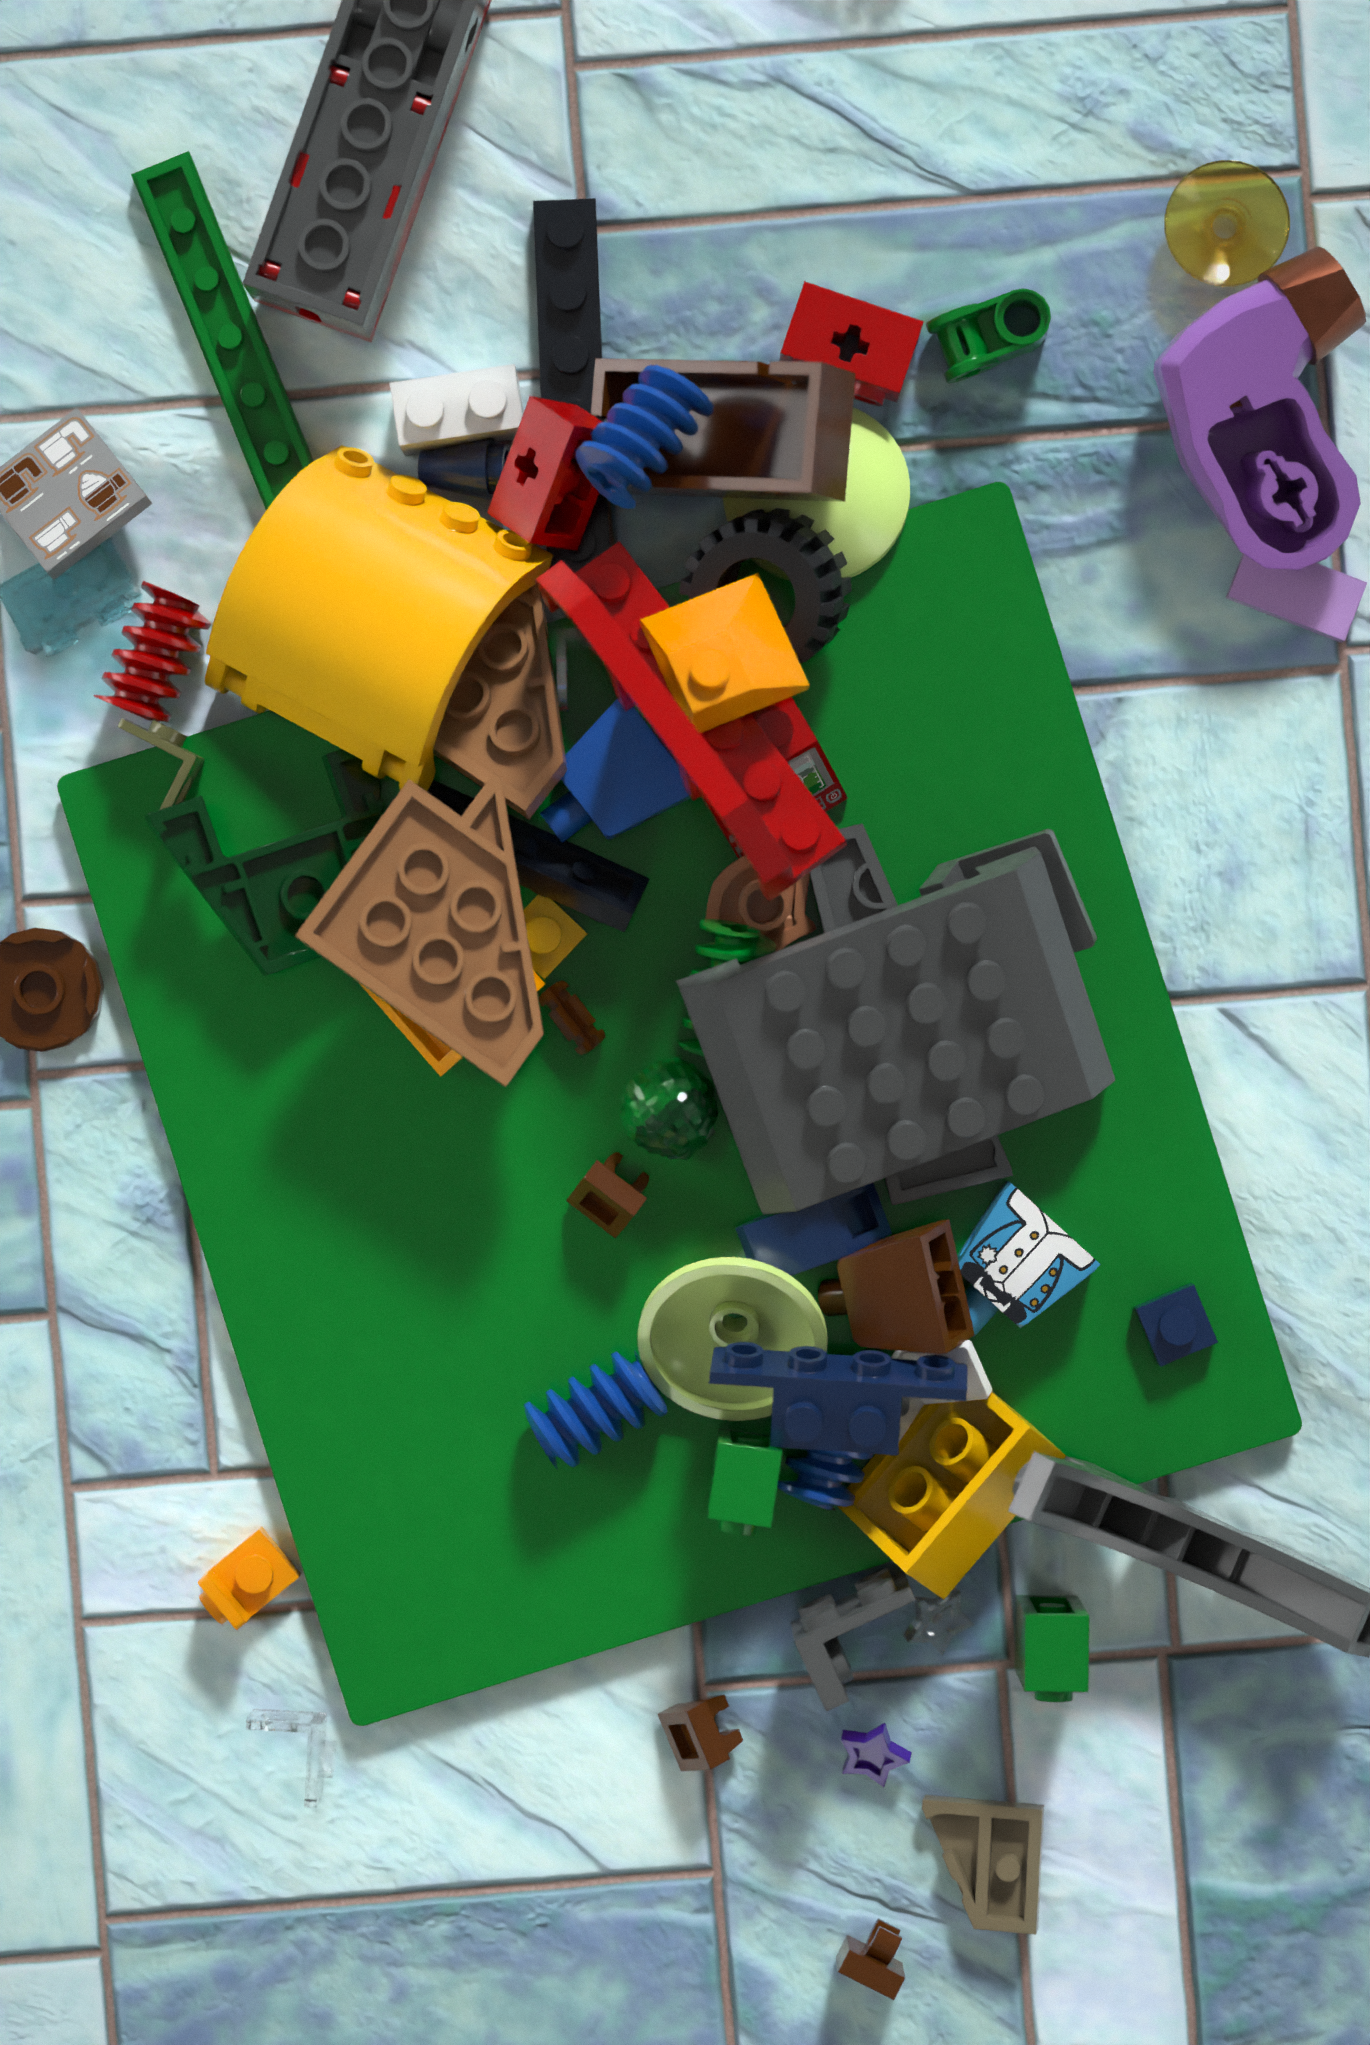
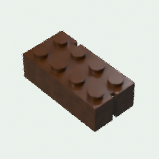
[591,358,856,502]

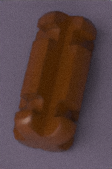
[538,980,605,1055]

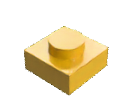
[523,895,588,979]

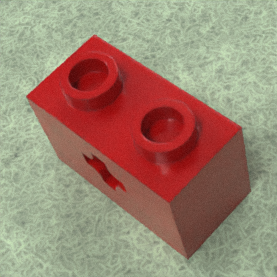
[779,281,924,406]
[487,396,602,551]

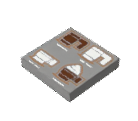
[0,408,153,580]

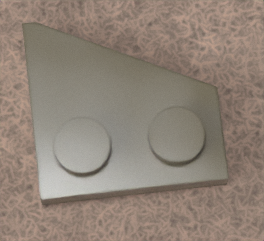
[922,1795,1045,1935]

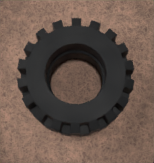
[679,508,852,664]

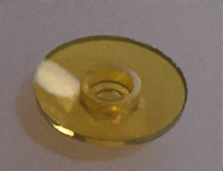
[1164,160,1290,287]

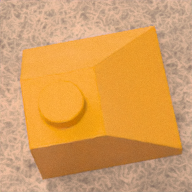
[640,573,810,733]

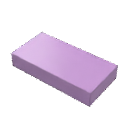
[1226,554,1367,643]

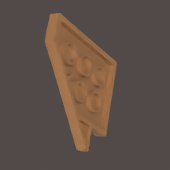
[433,544,567,819]
[295,773,543,1087]

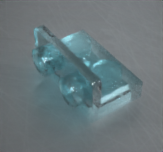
[0,537,143,657]

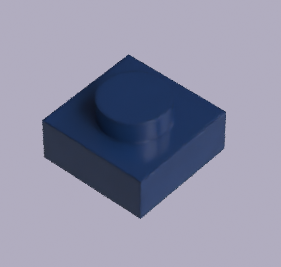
[1134,1283,1218,1367]

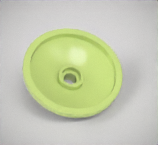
[723,407,910,581]
[637,1257,828,1421]

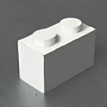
[390,364,524,456]

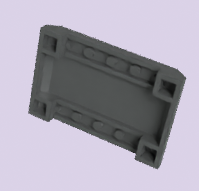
[677,846,1115,1214]

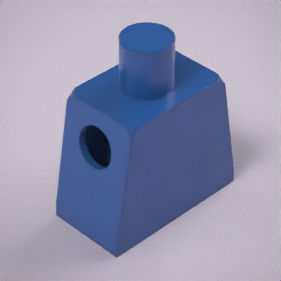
[540,699,691,843]

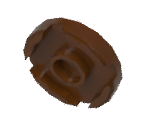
[0,927,104,1052]

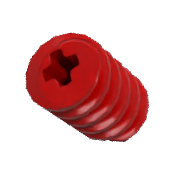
[94,581,212,722]

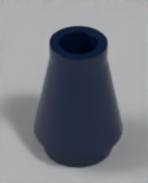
[418,437,510,500]

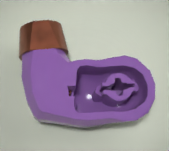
[1153,246,1366,570]

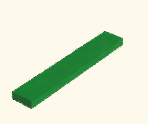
[131,151,314,510]

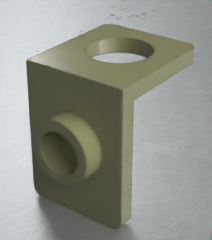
[117,718,205,810]

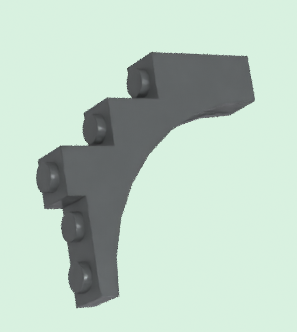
[1008,1452,1370,1658]

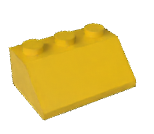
[837,1391,1066,1600]

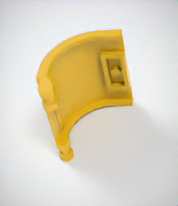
[205,445,553,791]

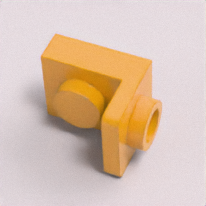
[198,1526,301,1630]

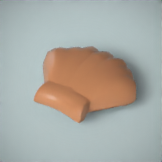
[705,855,816,952]

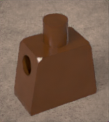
[818,1220,975,1354]

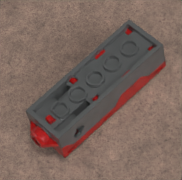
[242,0,492,343]

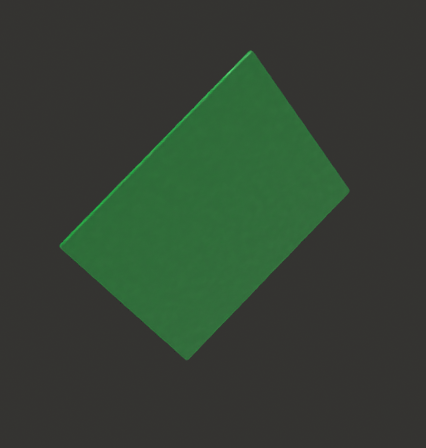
[57,482,1302,1726]

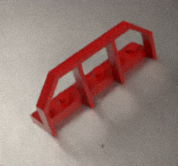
[536,541,847,902]

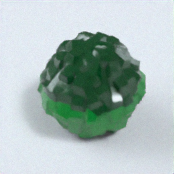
[619,1057,719,1161]

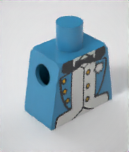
[957,1180,1101,1337]

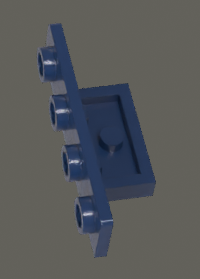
[709,1342,968,1455]

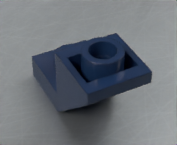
[735,1183,892,1276]

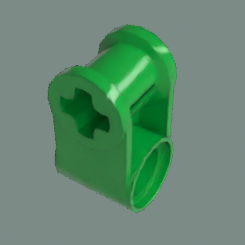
[925,288,1051,384]

